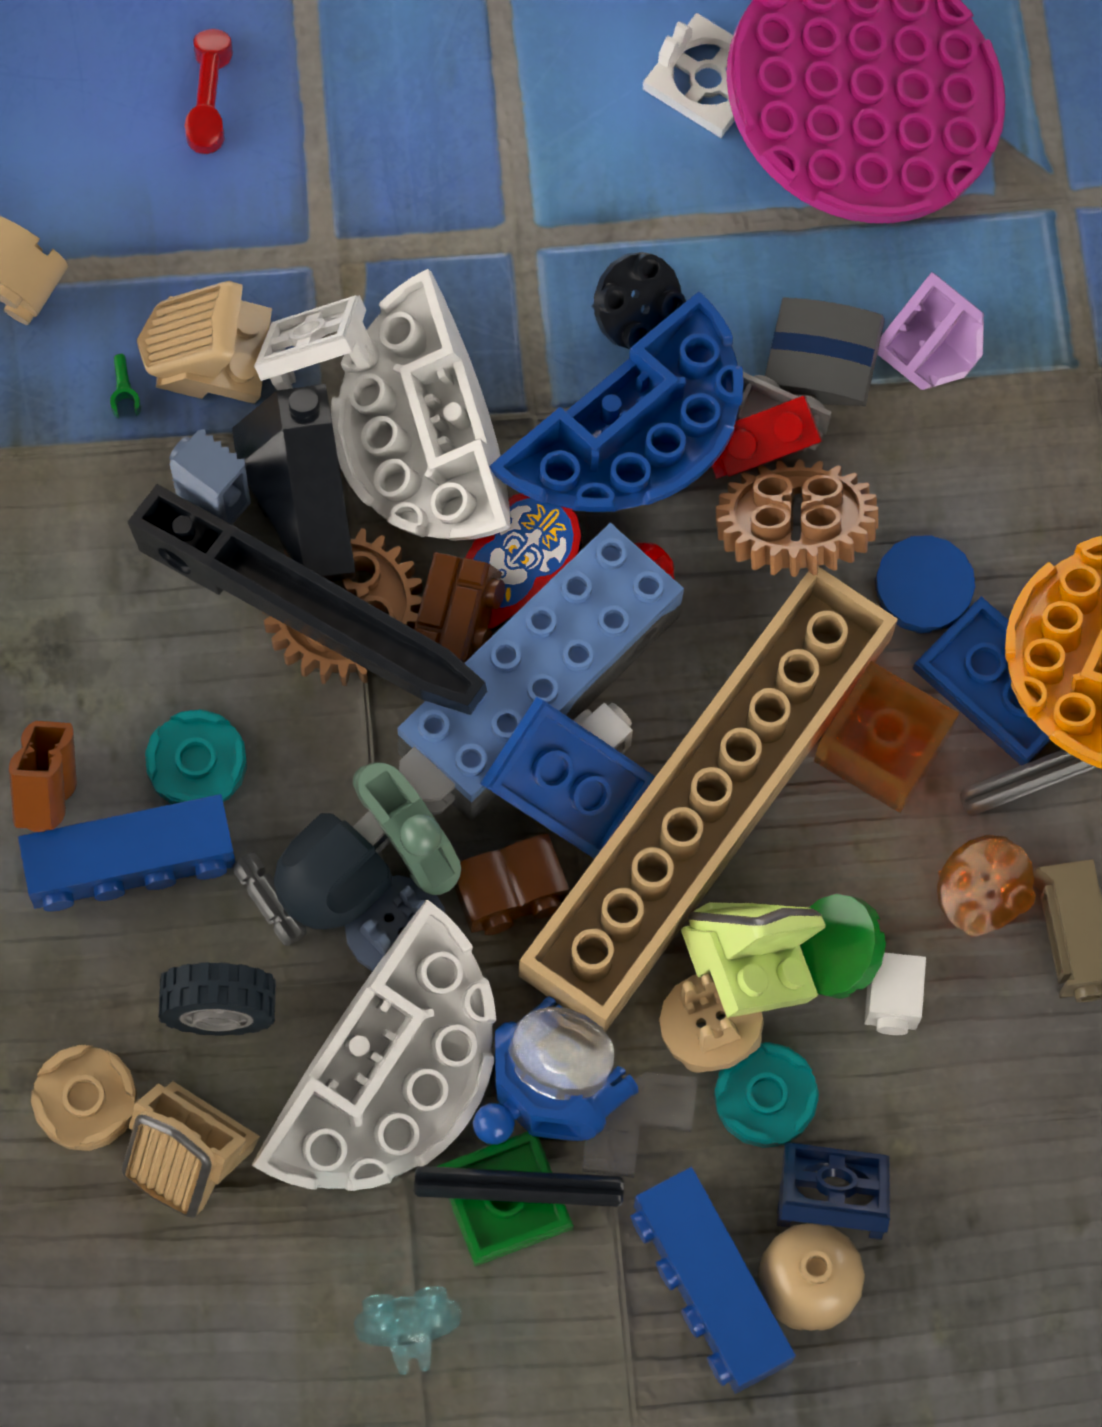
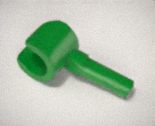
[110,354,141,418]

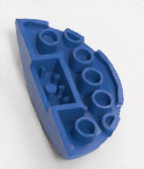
[489,291,744,512]

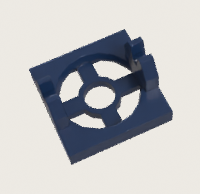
[777,1142,890,1239]

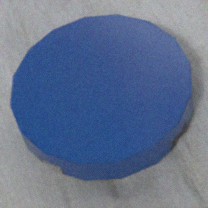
[875,535,975,633]

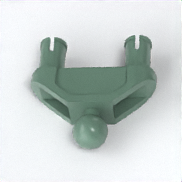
[353,762,461,895]

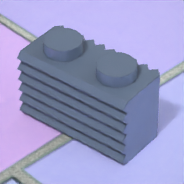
[169,429,251,524]

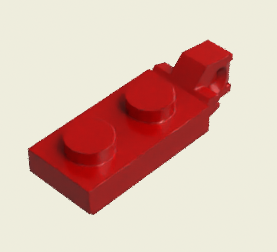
[709,395,823,479]

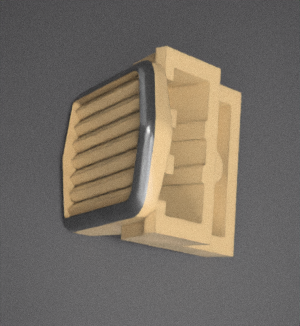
[122,1081,260,1218]

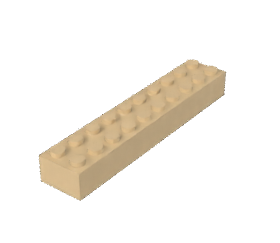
[519,566,898,1035]

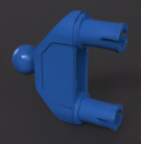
[473,996,639,1145]

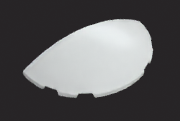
[331,269,511,541]
[252,900,496,1191]

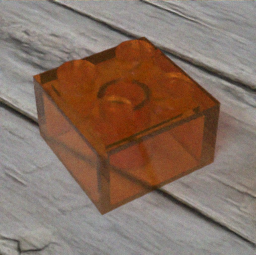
[814,661,959,814]

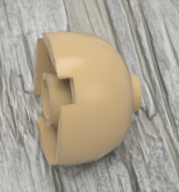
[758,1223,865,1331]

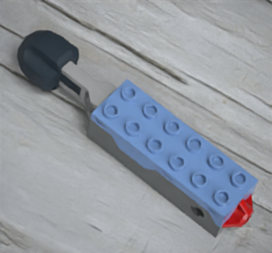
[274,523,684,929]

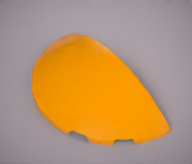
[1005,536,1102,769]

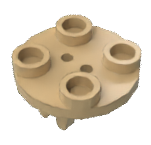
[659,973,764,1073]

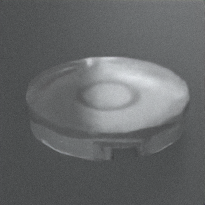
[508,1007,615,1100]

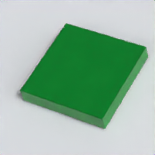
[437,1132,573,1267]

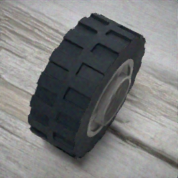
[158,962,276,1036]

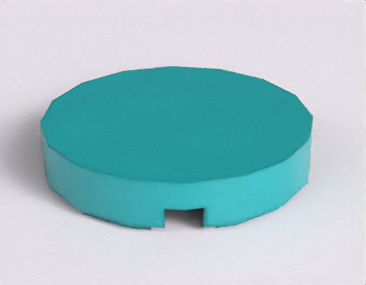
[145,709,247,804]
[714,1042,819,1148]

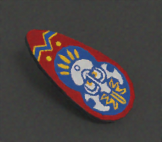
[465,493,583,631]

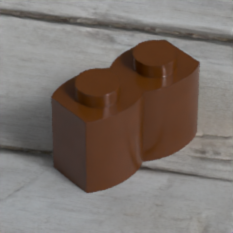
[454,834,570,935]

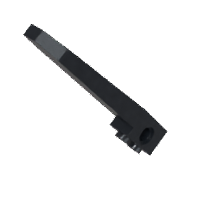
[127,484,488,715]

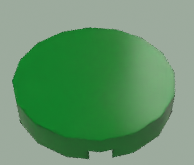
[800,894,886,999]

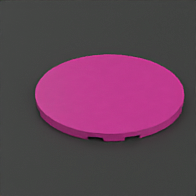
[726,0,1005,223]

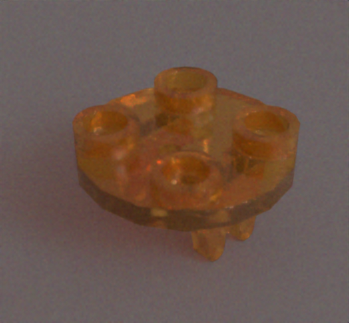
[937,835,1035,937]

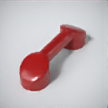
[185,29,233,154]

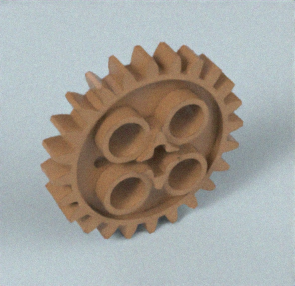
[716,459,879,577]
[263,528,423,686]

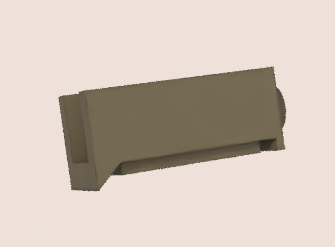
[1029,859,1102,1003]

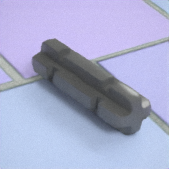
[233,852,307,946]

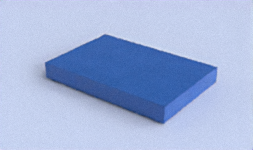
[913,596,1051,765]
[480,697,656,859]

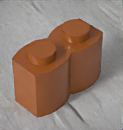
[9,721,77,832]

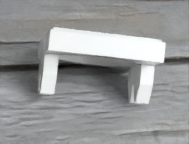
[643,13,735,138]
[254,295,374,390]

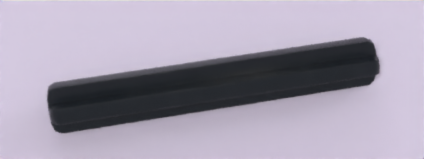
[414,1166,624,1207]

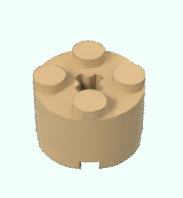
[0,216,68,325]

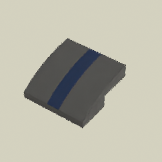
[765,297,885,406]

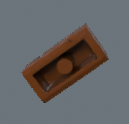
[414,552,505,663]

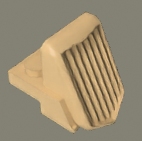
[136,281,272,404]

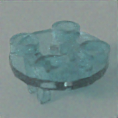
[353,1286,462,1375]

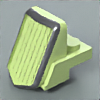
[681,902,826,1018]

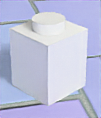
[864,953,926,1035]

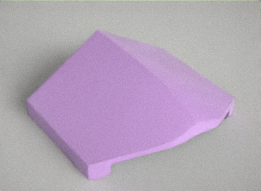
[877,272,984,390]

